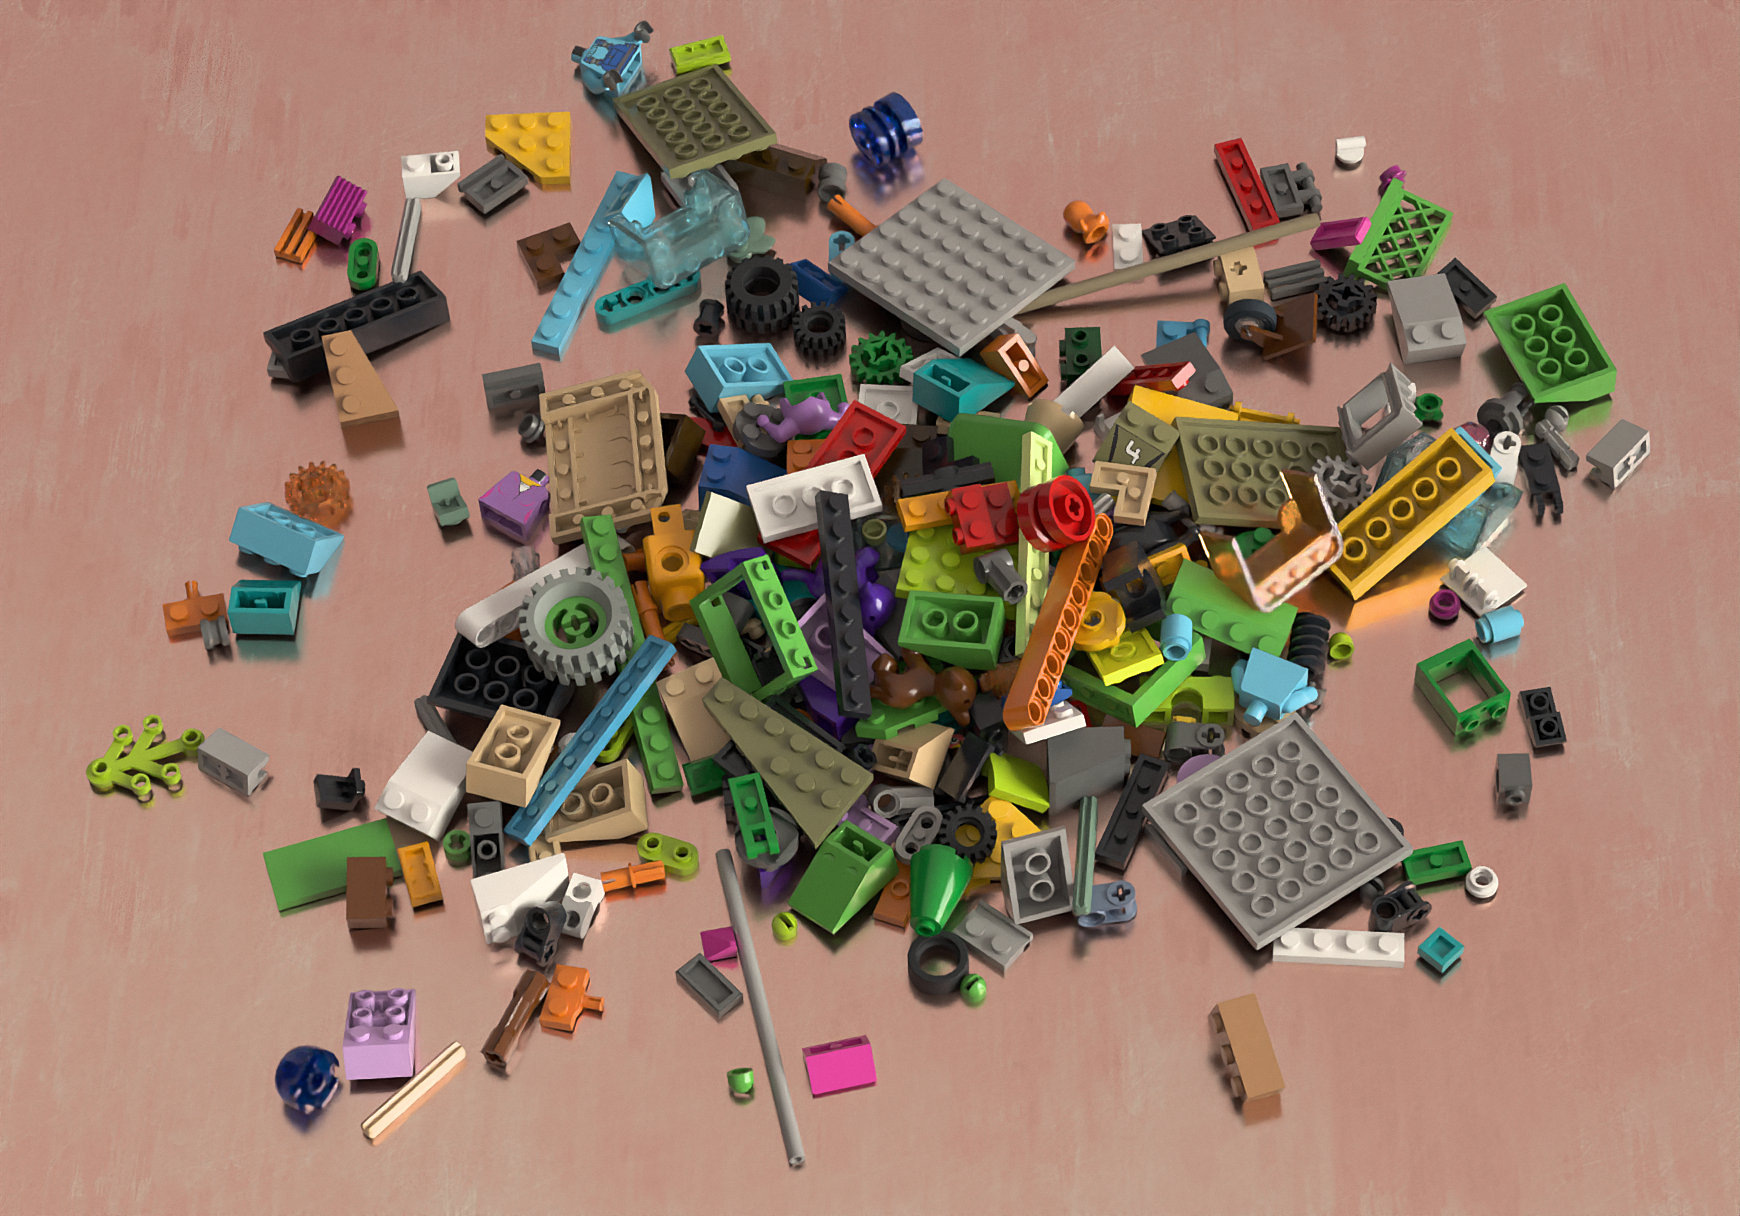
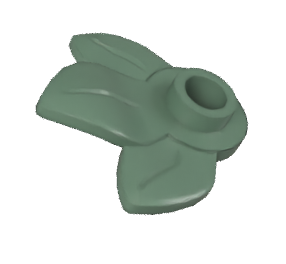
[721,216,776,263]

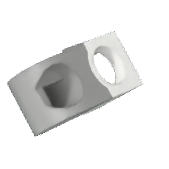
[561,873,605,939]

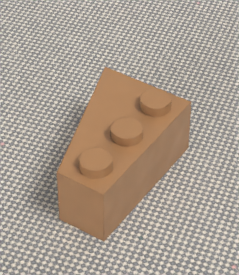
[321,330,400,429]
[1207,993,1286,1104]

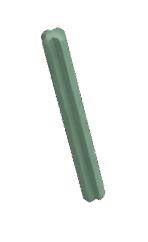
[1072,796,1098,916]

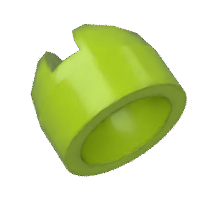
[1328,632,1355,660]
[772,912,798,940]

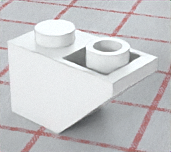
[401,151,460,199]

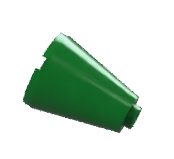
[910,844,974,937]

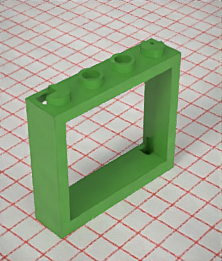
[689,554,818,704]
[1060,605,1206,728]

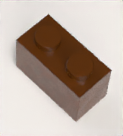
[346,857,394,929]

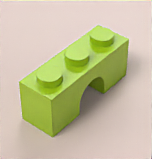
[1139,675,1235,726]

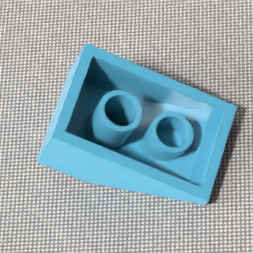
[685,343,793,413]

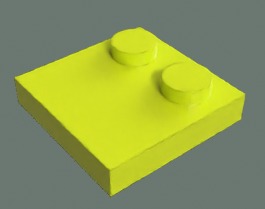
[1086,628,1164,686]

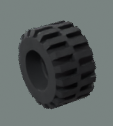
[725,255,799,334]

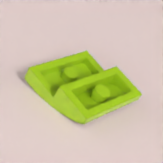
[981,753,1050,813]

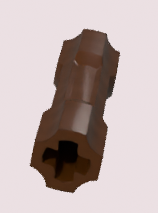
[480,969,551,1066]

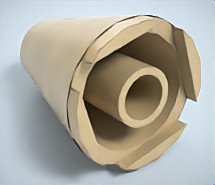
[1024,398,1084,455]

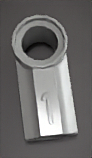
[867,784,934,818]

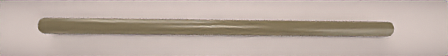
[1014,212,1320,316]

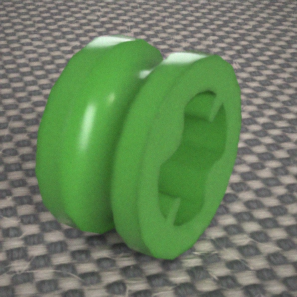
[443,830,471,862]

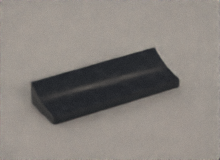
[263,270,450,383]

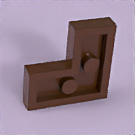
[516,222,581,289]

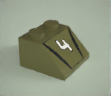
[1092,401,1181,474]

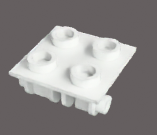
[1440,546,1527,617]

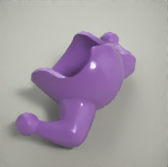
[757,392,850,443]

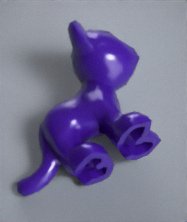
[780,547,897,638]

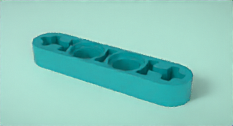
[594,265,701,325]

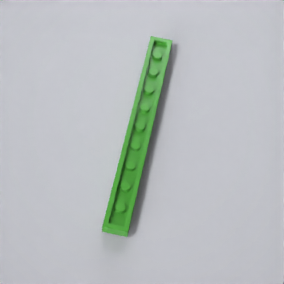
[579,514,684,794]

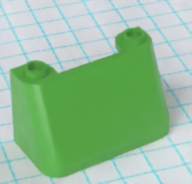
[947,413,1069,517]

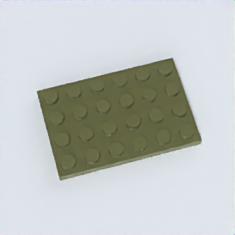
[612,64,778,180]
[1171,417,1356,531]

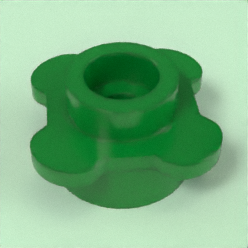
[1414,393,1444,422]

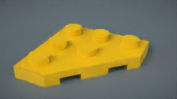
[485,112,571,185]
[955,796,1041,880]

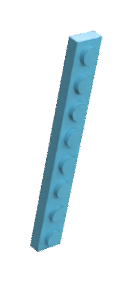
[531,171,636,355]

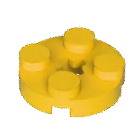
[1072,592,1126,652]

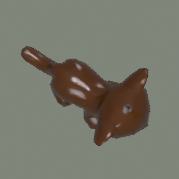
[869,647,976,727]

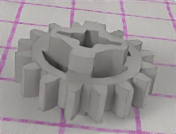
[1306,455,1373,517]

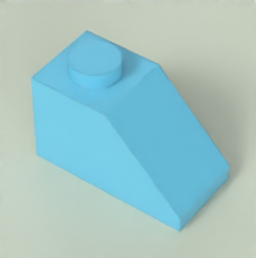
[603,173,656,243]

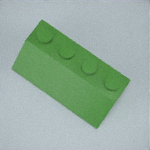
[1166,558,1298,657]

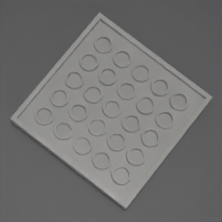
[828,178,1076,357]
[1142,712,1413,951]

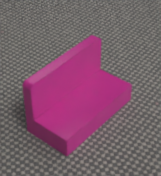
[802,1035,877,1094]

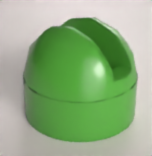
[960,974,986,1003]
[726,1067,754,1094]

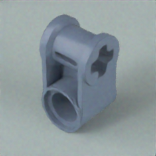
[1077,880,1137,927]

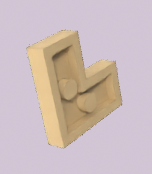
[1090,461,1157,526]

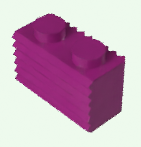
[308,176,367,245]

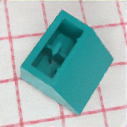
[228,580,301,635]

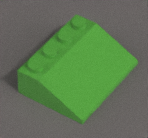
[1483,283,1617,403]

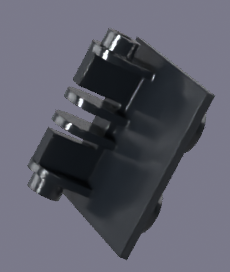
[1142,215,1216,259]

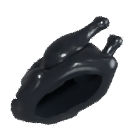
[1106,505,1202,557]

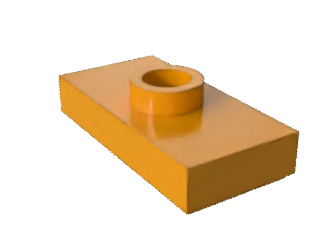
[397,841,443,907]

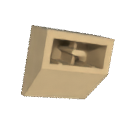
[870,723,954,790]

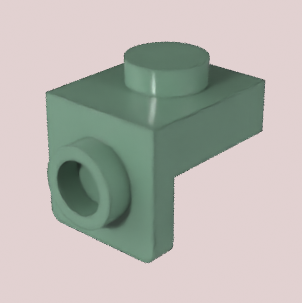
[427,477,470,526]

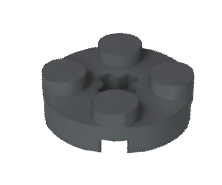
[732,402,792,458]
[735,807,799,872]

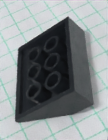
[426,632,577,721]

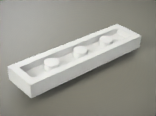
[1273,928,1404,968]

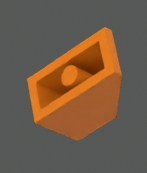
[979,333,1049,399]

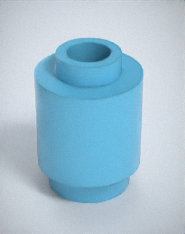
[1475,605,1524,644]
[1160,614,1192,661]

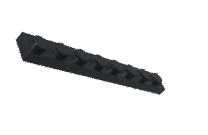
[815,490,872,720]

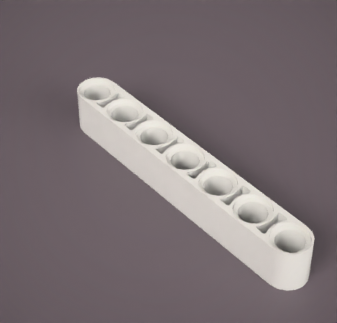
[455,535,635,648]

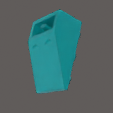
[912,358,1015,422]

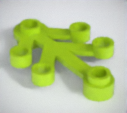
[86,715,205,795]

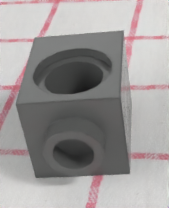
[1494,753,1533,805]

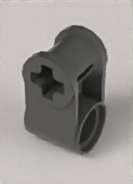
[1164,721,1225,763]

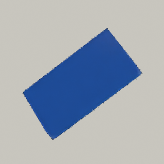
[790,259,848,307]

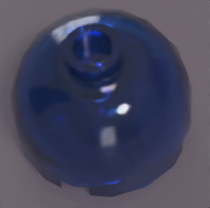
[275,1045,339,1114]

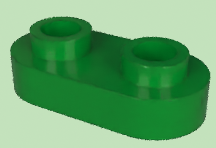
[347,238,379,290]

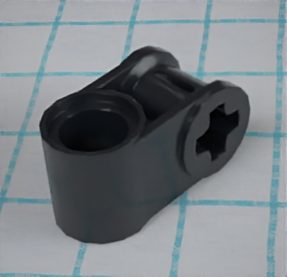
[1368,881,1432,933]
[514,901,567,967]

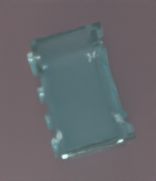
[608,169,750,289]

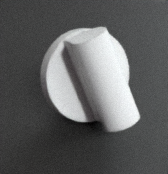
[1335,136,1366,163]

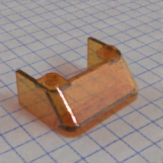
[1198,469,1344,613]

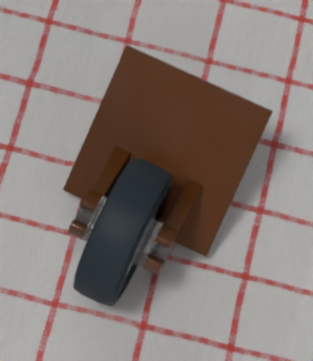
[1223,292,1318,360]

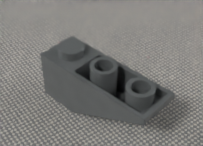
[467,801,506,879]

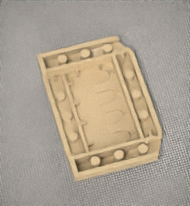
[539,369,668,545]

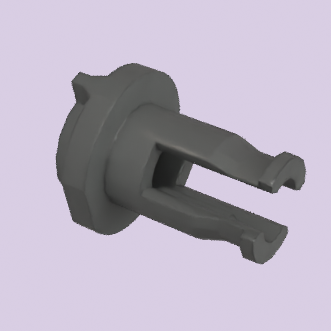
[1477,382,1536,440]

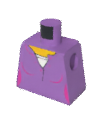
[478,469,550,542]

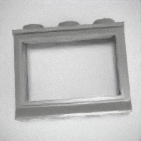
[1337,362,1423,471]

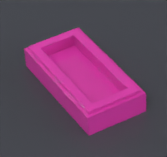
[1310,217,1371,251]

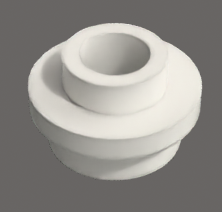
[1465,866,1498,898]

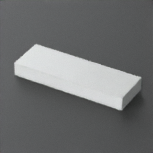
[1053,346,1134,418]

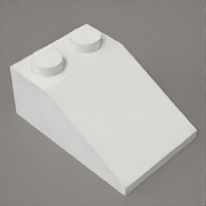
[374,731,473,842]
[470,853,570,944]

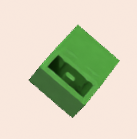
[788,820,899,934]

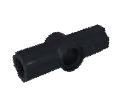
[900,462,995,499]

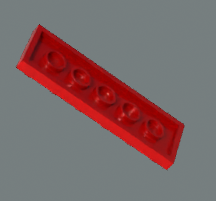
[757,400,906,570]

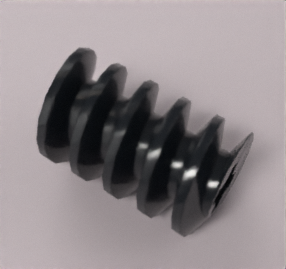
[1287,612,1331,681]

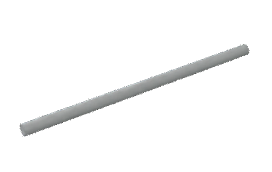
[715,849,806,1164]

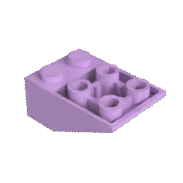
[342,988,416,1080]

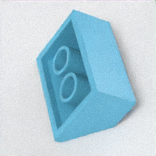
[229,502,344,577]

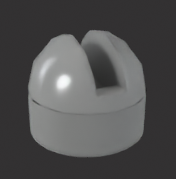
[1544,405,1569,432]

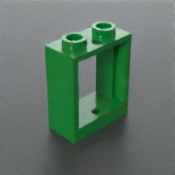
[1414,638,1511,735]

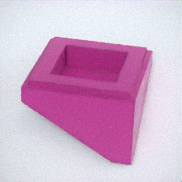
[700,926,737,961]

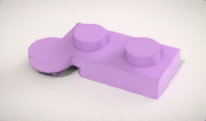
[835,794,901,846]

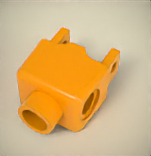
[643,504,706,622]

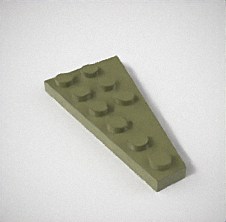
[702,677,874,850]

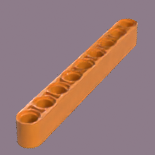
[1003,513,1113,731]

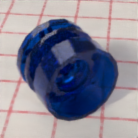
[849,92,923,167]

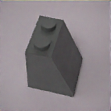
[1046,726,1131,816]

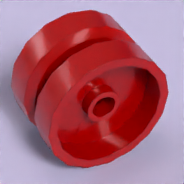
[1017,475,1095,553]

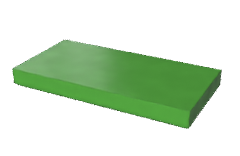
[263,818,403,911]

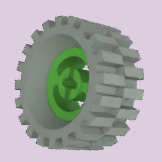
[519,567,634,686]

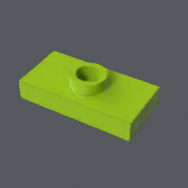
[669,35,731,75]

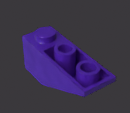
[798,675,859,741]

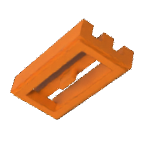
[274,208,317,263]

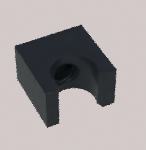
[1103,539,1167,633]

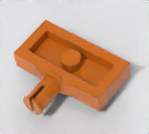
[162,581,229,636]
[539,964,604,1031]

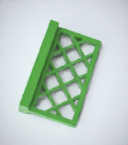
[1343,177,1454,290]

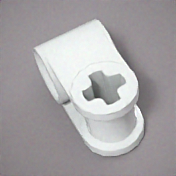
[1490,431,1521,491]

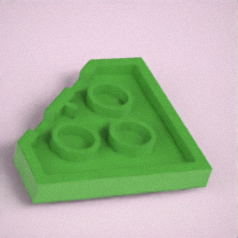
[855,671,978,740]

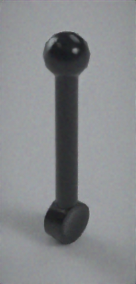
[688,397,725,432]

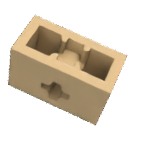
[1213,246,1265,307]

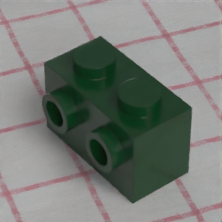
[1059,327,1102,389]

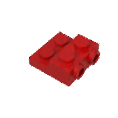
[944,482,1019,555]

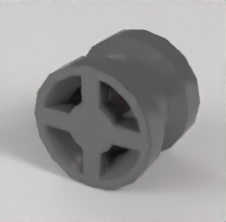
[200,615,230,650]

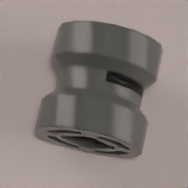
[817,163,847,203]

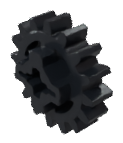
[1314,273,1377,331]

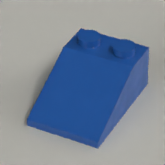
[698,444,787,512]

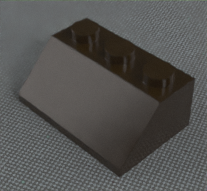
[725,143,827,203]

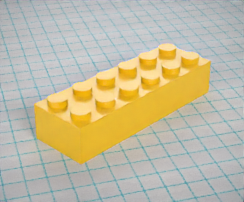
[1311,427,1495,601]

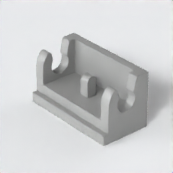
[1586,419,1650,489]
[197,727,269,796]

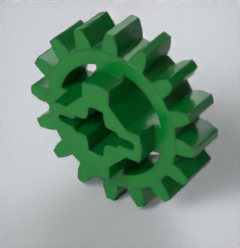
[849,331,913,385]

